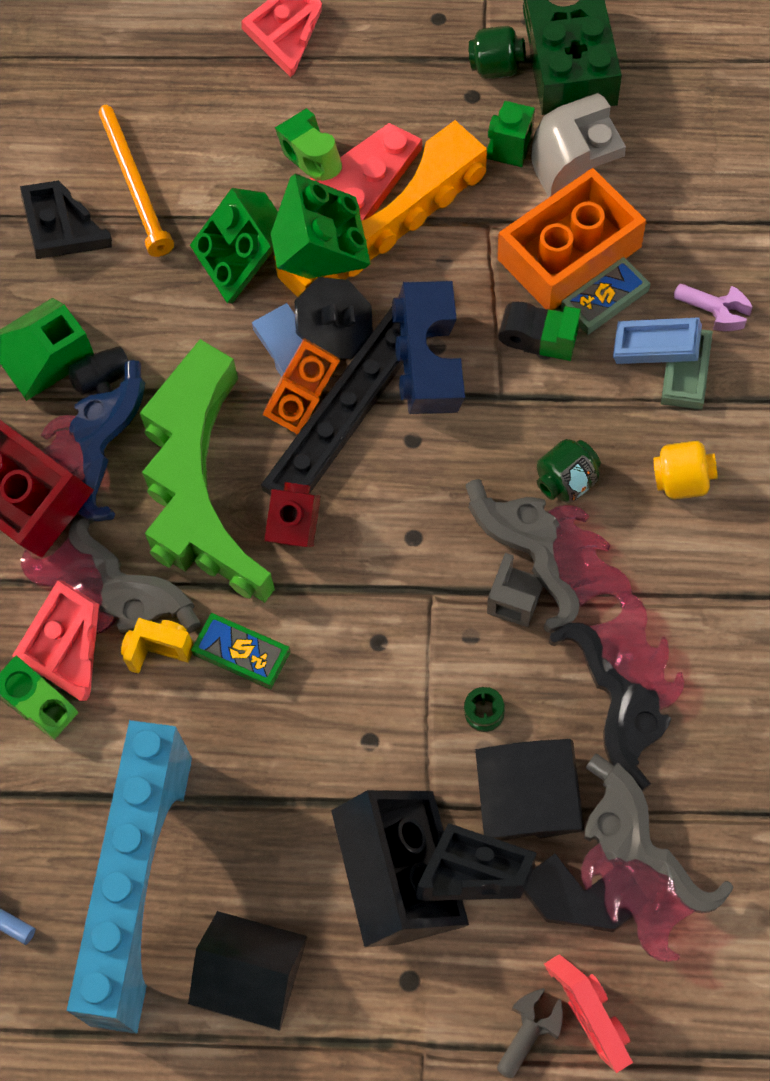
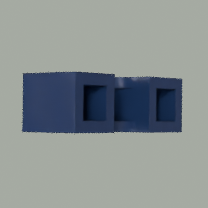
[392,281,465,414]

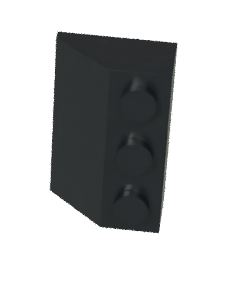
[331,790,469,947]

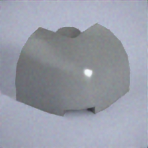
[531,93,626,198]

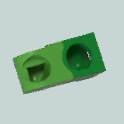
[275,108,342,181]
[0,655,79,740]

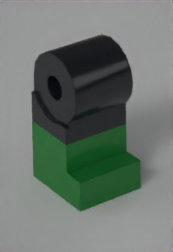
[498,302,581,361]

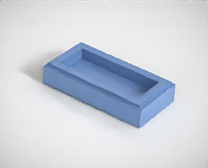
[613,318,702,364]

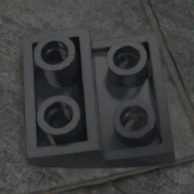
[475,739,584,841]

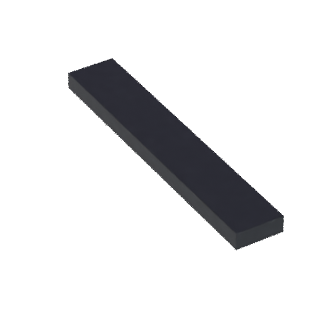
[261,307,404,496]

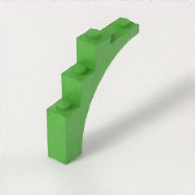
[140,339,275,603]

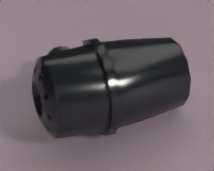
[68,346,129,395]

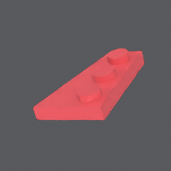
[310,123,422,221]

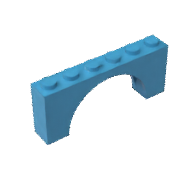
[67,720,192,1034]

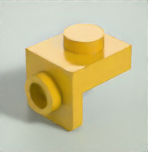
[121,618,194,674]

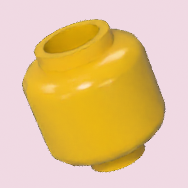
[653,441,718,500]

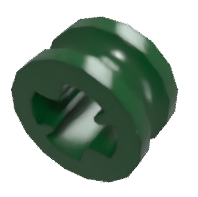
[464,687,505,732]

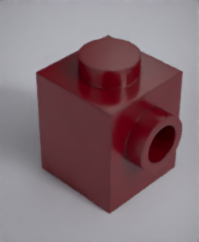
[264,482,321,547]

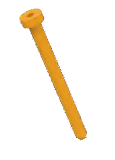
[99,105,174,257]

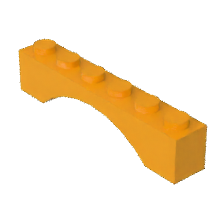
[274,120,487,297]

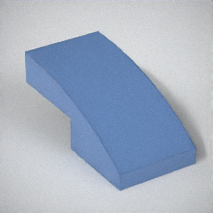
[252,303,332,380]

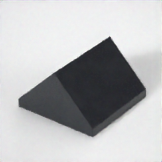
[188,911,308,1031]

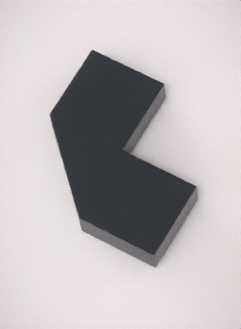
[524,854,651,932]

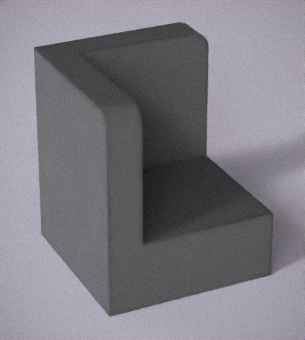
[487,553,543,628]

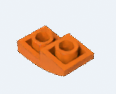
[263,338,340,435]

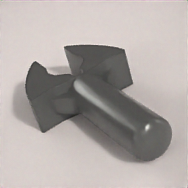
[497,988,563,1078]

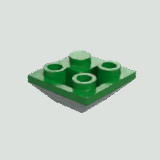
[271,173,371,279]
[190,188,278,304]
[0,298,94,401]

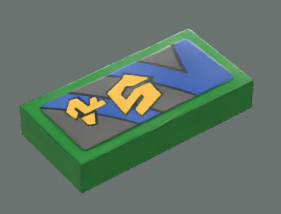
[191,613,291,690]

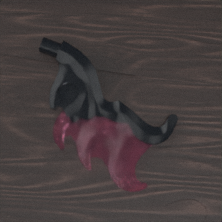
[549,591,684,791]

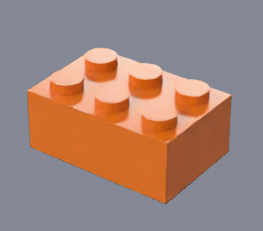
[497,168,646,310]

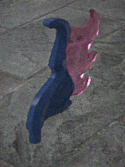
[41,360,146,521]

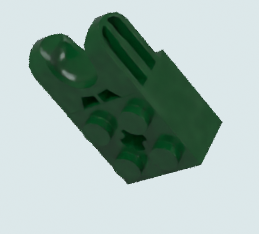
[523,0,622,115]

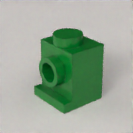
[487,101,535,167]

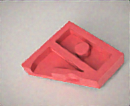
[242,0,322,77]
[12,580,99,701]
[544,954,633,1073]

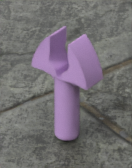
[674,284,752,331]

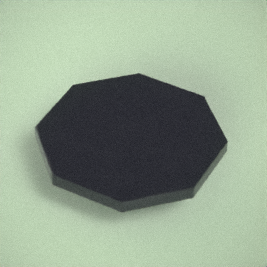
[294,277,373,360]

